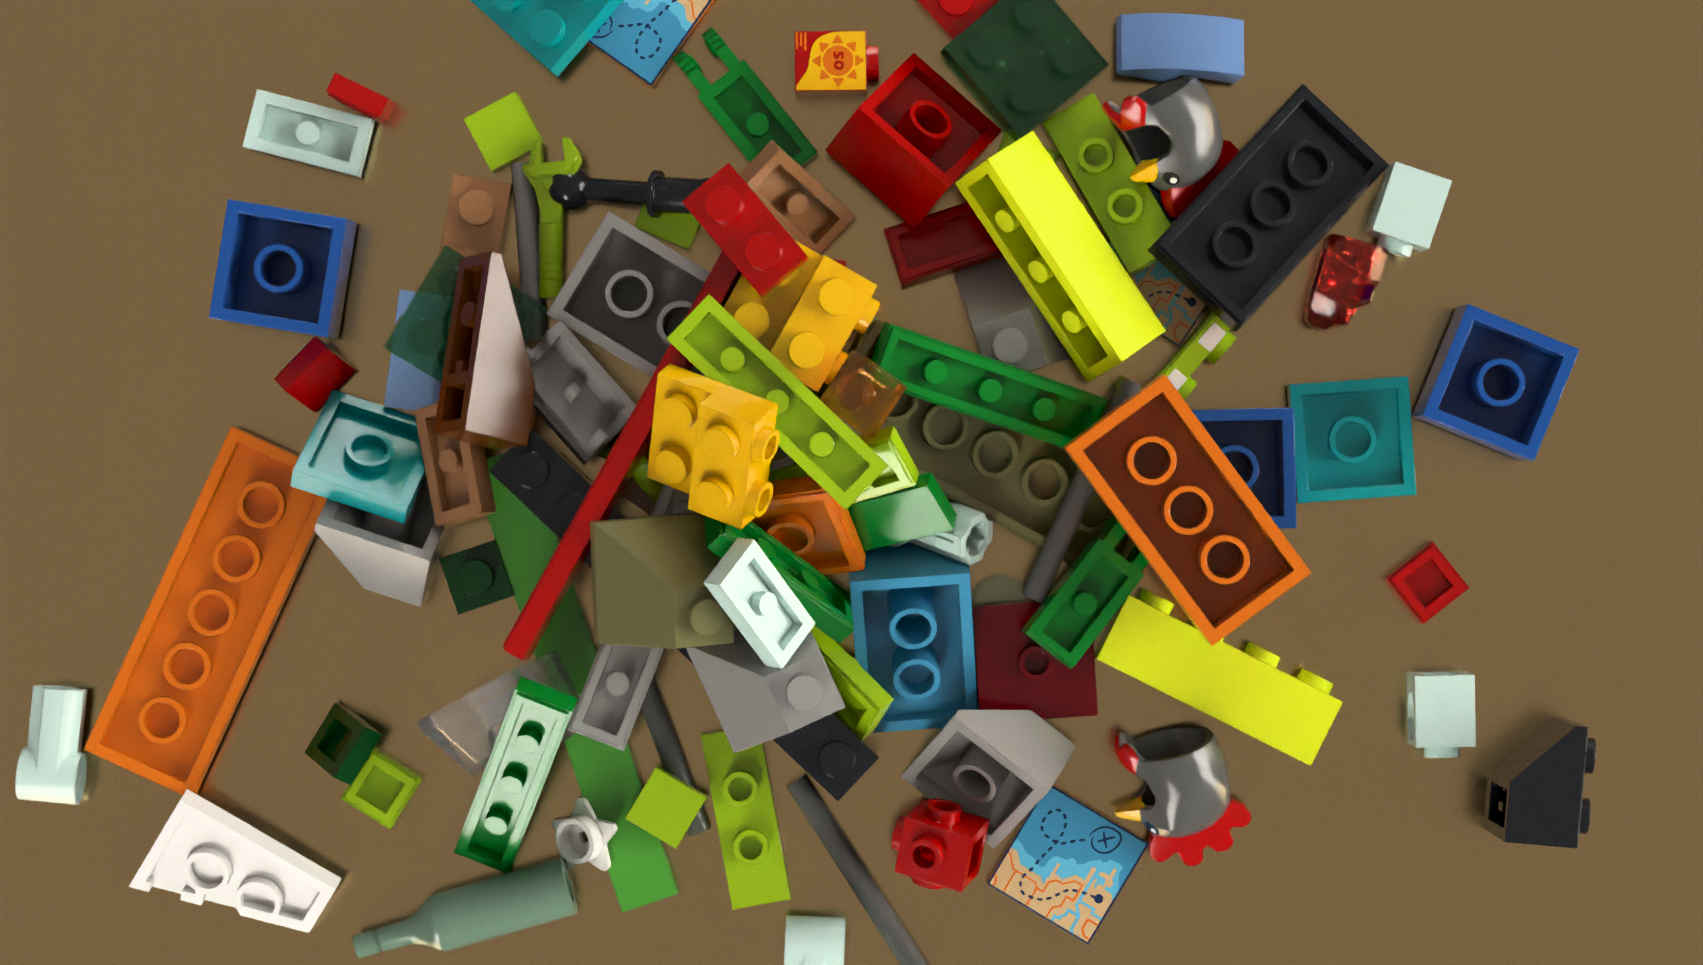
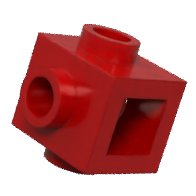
[891,798,990,892]

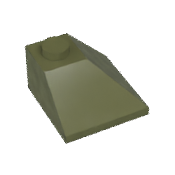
[590,512,734,649]

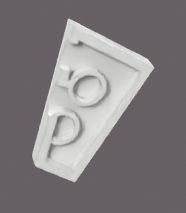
[129,789,342,933]

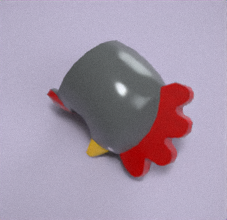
[1102,75,1239,219]
[1114,725,1251,866]

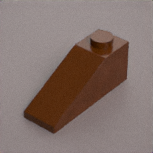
[433,251,535,449]

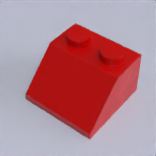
[825,53,1002,229]

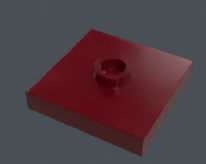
[972,599,1098,719]

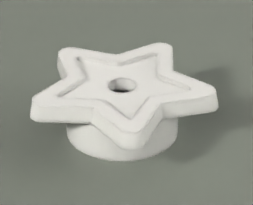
[552,798,618,871]

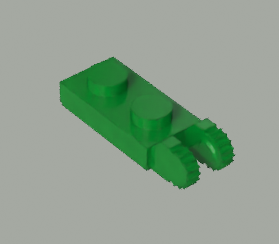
[672,27,818,167]
[1021,514,1148,669]

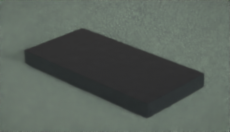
[1148,84,1389,332]

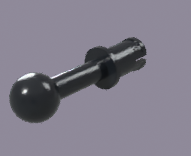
[549,167,709,218]

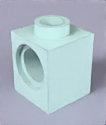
[1365,161,1452,258]
[1406,671,1476,758]

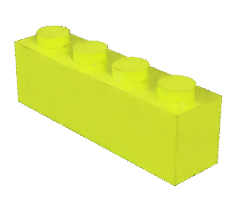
[955,131,1166,383]
[1094,589,1343,766]

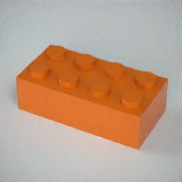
[1063,374,1311,646]

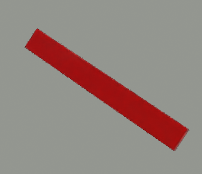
[503,251,741,661]

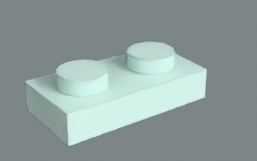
[242,89,375,178]
[704,538,816,669]

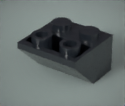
[1485,717,1596,848]

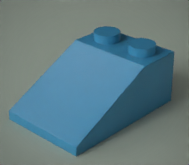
[849,542,978,733]

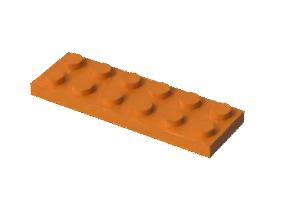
[83,426,327,795]

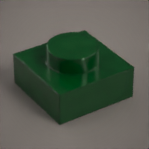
[439,540,514,615]
[304,702,382,785]

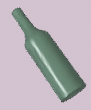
[352,857,578,958]

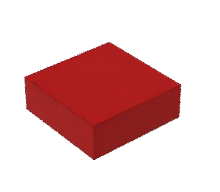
[326,73,397,124]
[274,336,356,413]
[1383,541,1469,624]

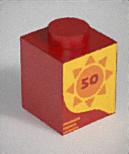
[794,30,879,97]

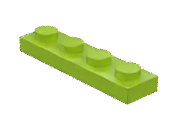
[666,294,888,510]

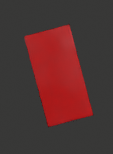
[883,202,1003,289]

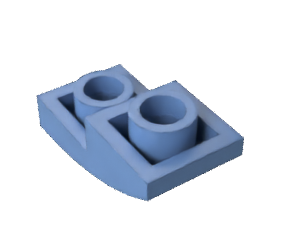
[1116,13,1245,84]

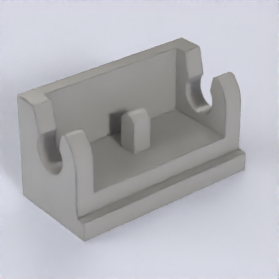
[526,320,636,465]

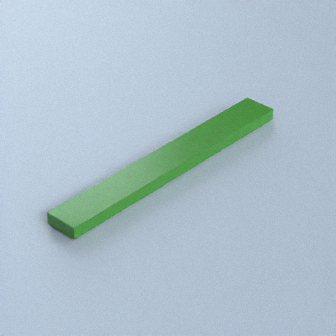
[487,452,679,913]

